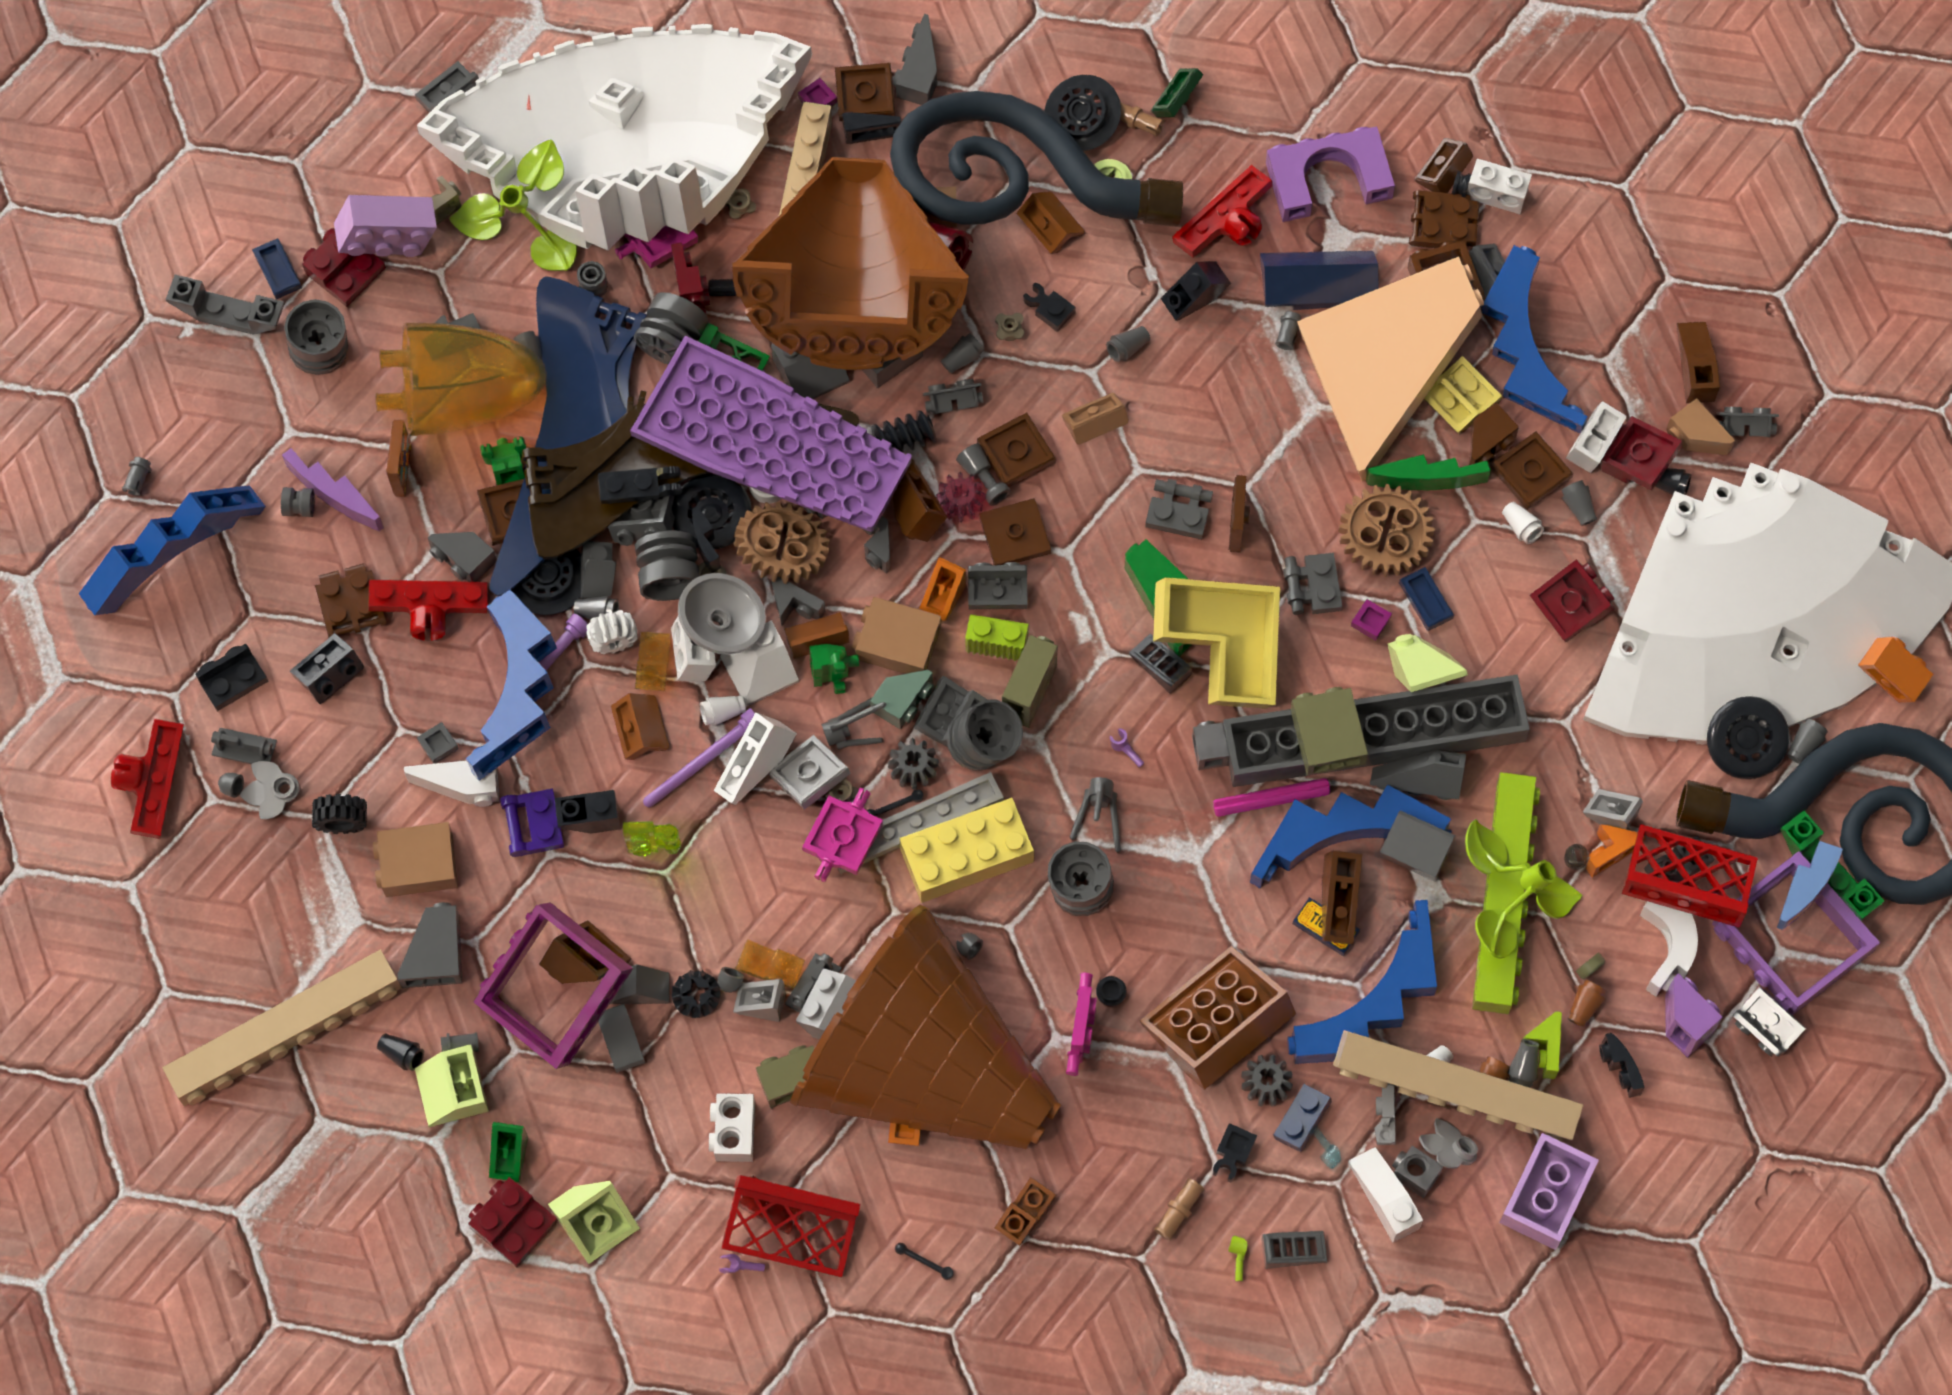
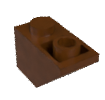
[1469,402,1519,465]

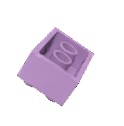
[334,195,437,257]
[1499,1133,1599,1250]

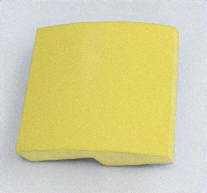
[1424,356,1503,434]

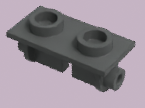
[922,379,984,415]
[1716,407,1779,437]
[211,728,277,764]
[785,953,842,1013]

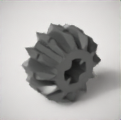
[888,738,939,790]
[1241,1055,1293,1107]

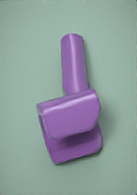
[1110,728,1144,767]
[719,1254,765,1274]

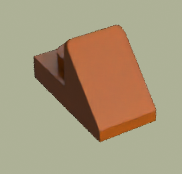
[1586,824,1646,878]

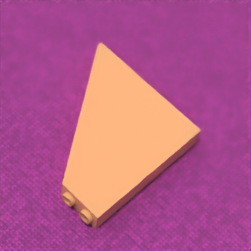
[1297,256,1484,481]

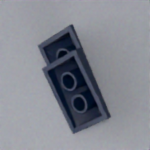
[1260,250,1379,310]

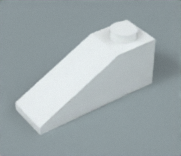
[714,713,797,805]
[404,761,499,807]
[1348,1147,1423,1243]

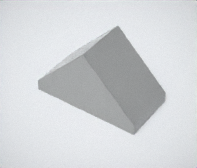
[1583,789,1643,830]
[733,979,786,1022]

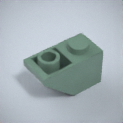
[870,670,934,729]

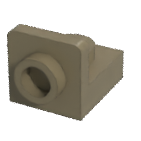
[432,176,461,226]

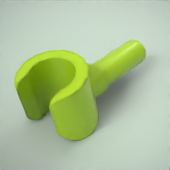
[1228,1236,1247,1281]

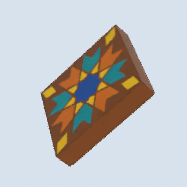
[386,420,412,497]

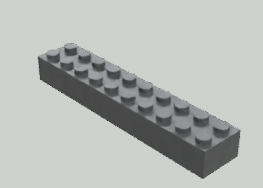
[1223,674,1530,787]

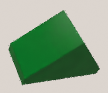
[489,1122,528,1182]

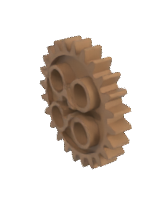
[1338,484,1435,577]
[734,502,829,584]

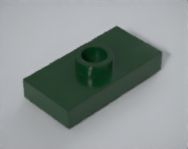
[1151,68,1203,117]

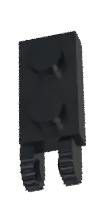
[598,466,683,504]

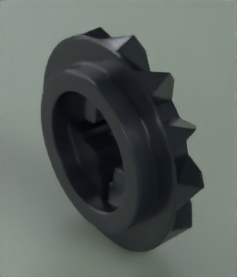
[672,970,721,1018]

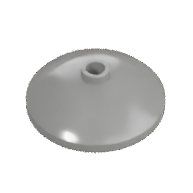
[678,573,766,655]

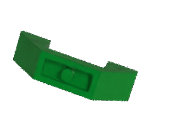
[1780,811,1885,920]

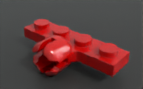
[1172,165,1273,258]
[368,580,487,642]
[110,719,184,839]

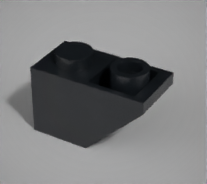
[1160,261,1231,321]
[554,790,621,834]

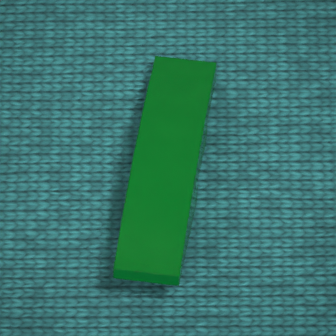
[1366,454,1490,491]

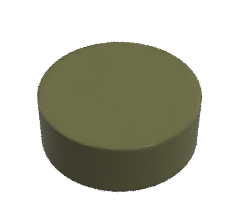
[1575,952,1606,980]

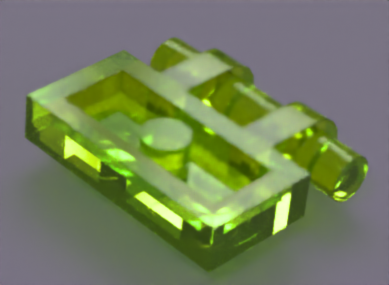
[623,821,681,856]

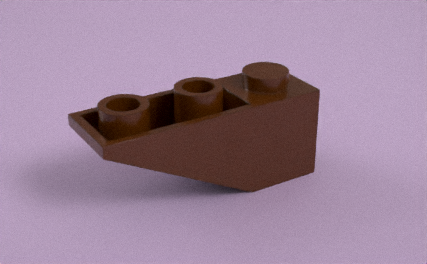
[1676,322,1720,403]

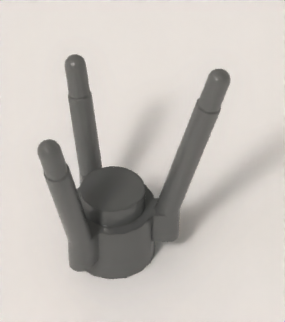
[821,698,886,750]
[1070,777,1121,853]

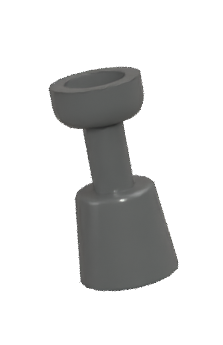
[956,443,1011,506]

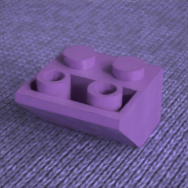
[1665,973,1722,1058]

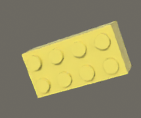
[899,798,1034,903]

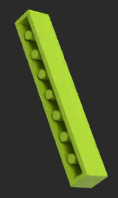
[1472,772,1540,1014]

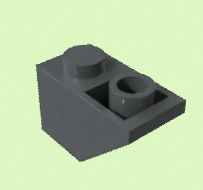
[428,532,497,582]

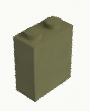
[1002,635,1058,728]
[1290,687,1368,776]

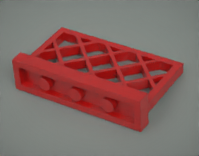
[1622,824,1758,928]
[721,1175,861,1278]

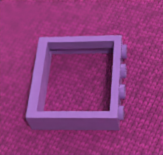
[1712,851,1880,1015]

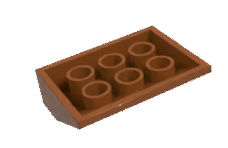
[1140,946,1296,1090]

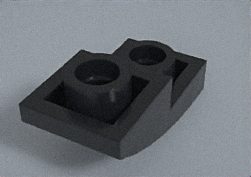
[1599,1033,1645,1098]

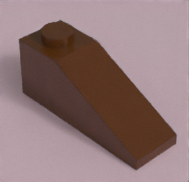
[893,459,947,542]
[1321,850,1362,945]

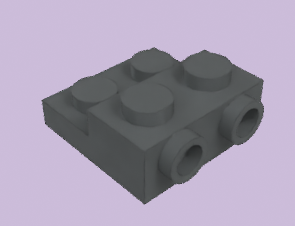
[608,495,675,546]

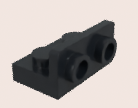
[290,633,364,704]
[195,644,269,711]

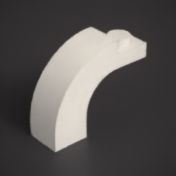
[1640,901,1698,997]

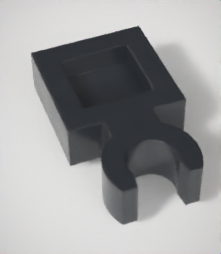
[1023,283,1076,332]
[1213,1123,1257,1183]

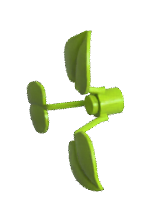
[450,140,577,271]
[1465,819,1582,959]

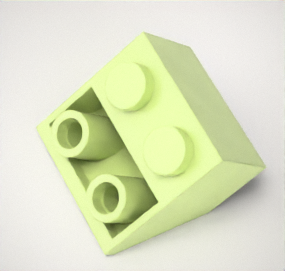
[415,1044,489,1127]

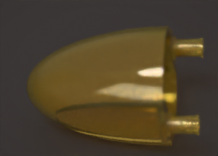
[375,323,547,437]

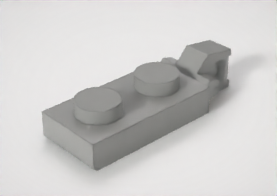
[1374,1083,1396,1145]

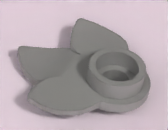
[240,761,300,819]
[1419,1118,1478,1169]

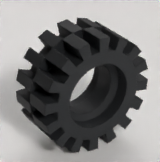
[312,794,367,834]

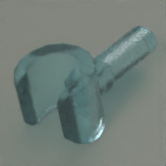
[1313,1126,1341,1169]

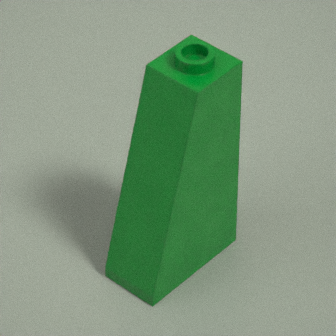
[1124,539,1193,657]

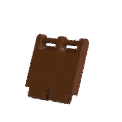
[1409,190,1480,248]
[315,563,387,637]

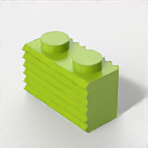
[965,614,1028,661]

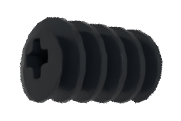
[872,410,937,453]

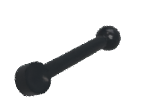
[867,789,923,816]
[895,1243,953,1280]

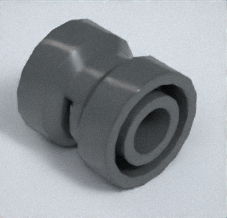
[577,261,608,297]
[281,487,315,517]

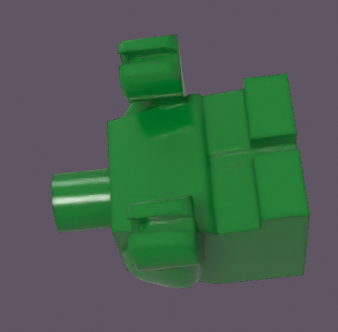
[480,436,526,485]
[809,644,859,694]

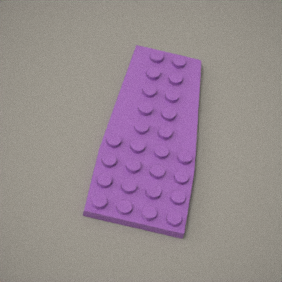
[630,336,911,532]

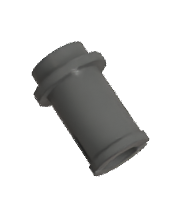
[1275,311,1301,350]
[122,457,152,496]
[441,1032,479,1052]

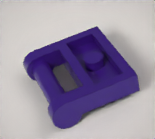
[500,788,564,857]

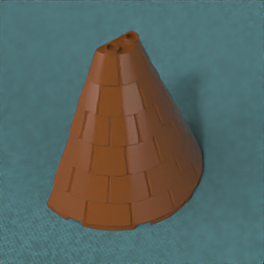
[732,157,969,370]
[790,905,1062,1149]

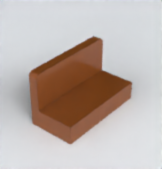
[1016,191,1085,254]
[784,612,850,659]
[611,693,669,760]

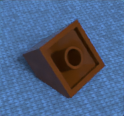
[539,920,632,984]

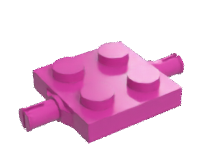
[615,225,698,268]
[802,788,883,882]
[1066,972,1097,1076]

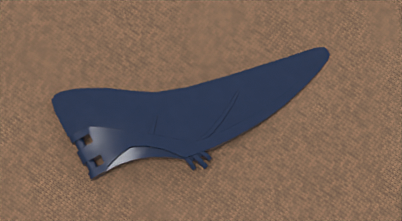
[490,276,648,596]

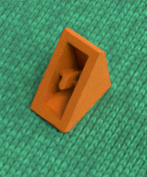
[919,557,966,621]

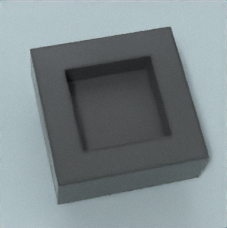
[417,722,459,764]

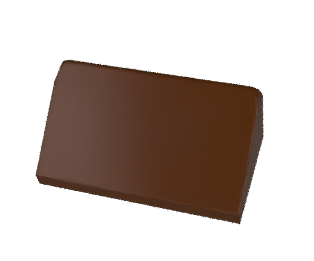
[1415,138,1473,193]

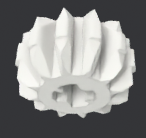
[586,610,638,654]

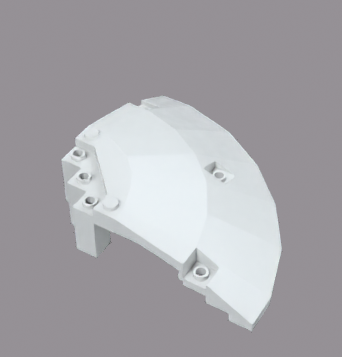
[417,24,812,251]
[1583,463,1952,745]

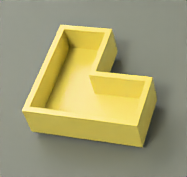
[1153,578,1280,709]

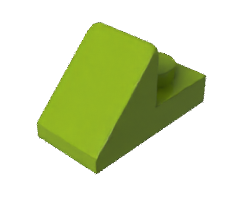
[1522,1012,1562,1079]

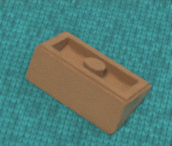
[1062,392,1129,445]

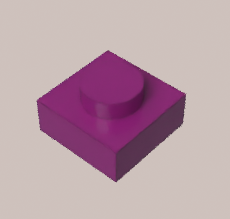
[798,78,837,106]
[1351,599,1392,641]

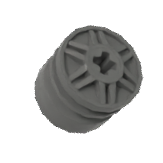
[634,292,709,364]
[284,299,349,375]
[635,530,700,601]
[946,699,1023,771]
[1048,841,1114,916]

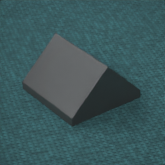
[1380,810,1455,882]

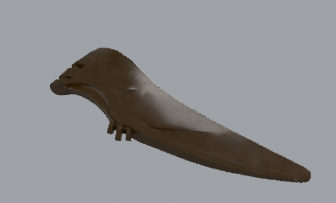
[522,390,859,559]

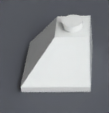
[720,620,799,707]

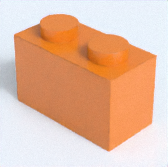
[1858,636,1934,703]

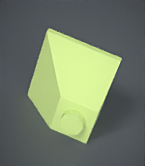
[1387,634,1468,692]
[548,1181,640,1264]

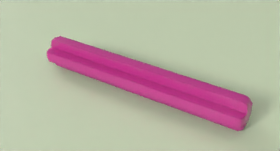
[1213,778,1330,817]

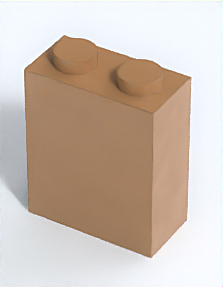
[852,597,942,674]
[373,822,458,897]

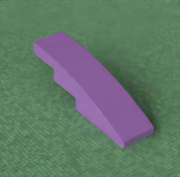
[282,448,383,531]

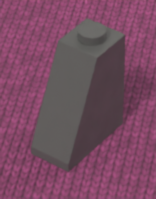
[398,902,462,988]

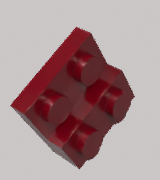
[302,228,386,307]
[671,242,710,314]
[1601,416,1682,491]
[1530,559,1615,642]
[468,1177,558,1268]

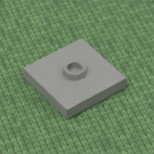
[769,735,851,810]

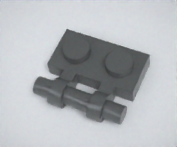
[1145,479,1213,540]
[1283,553,1342,615]

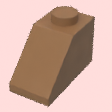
[1666,398,1735,455]

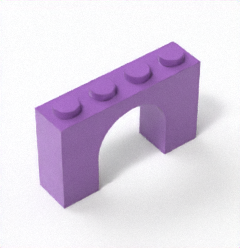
[1266,126,1395,222]

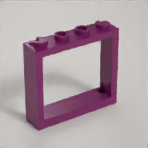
[474,902,634,1069]

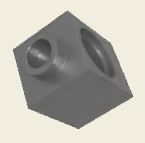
[1192,721,1229,770]
[1392,1146,1443,1198]

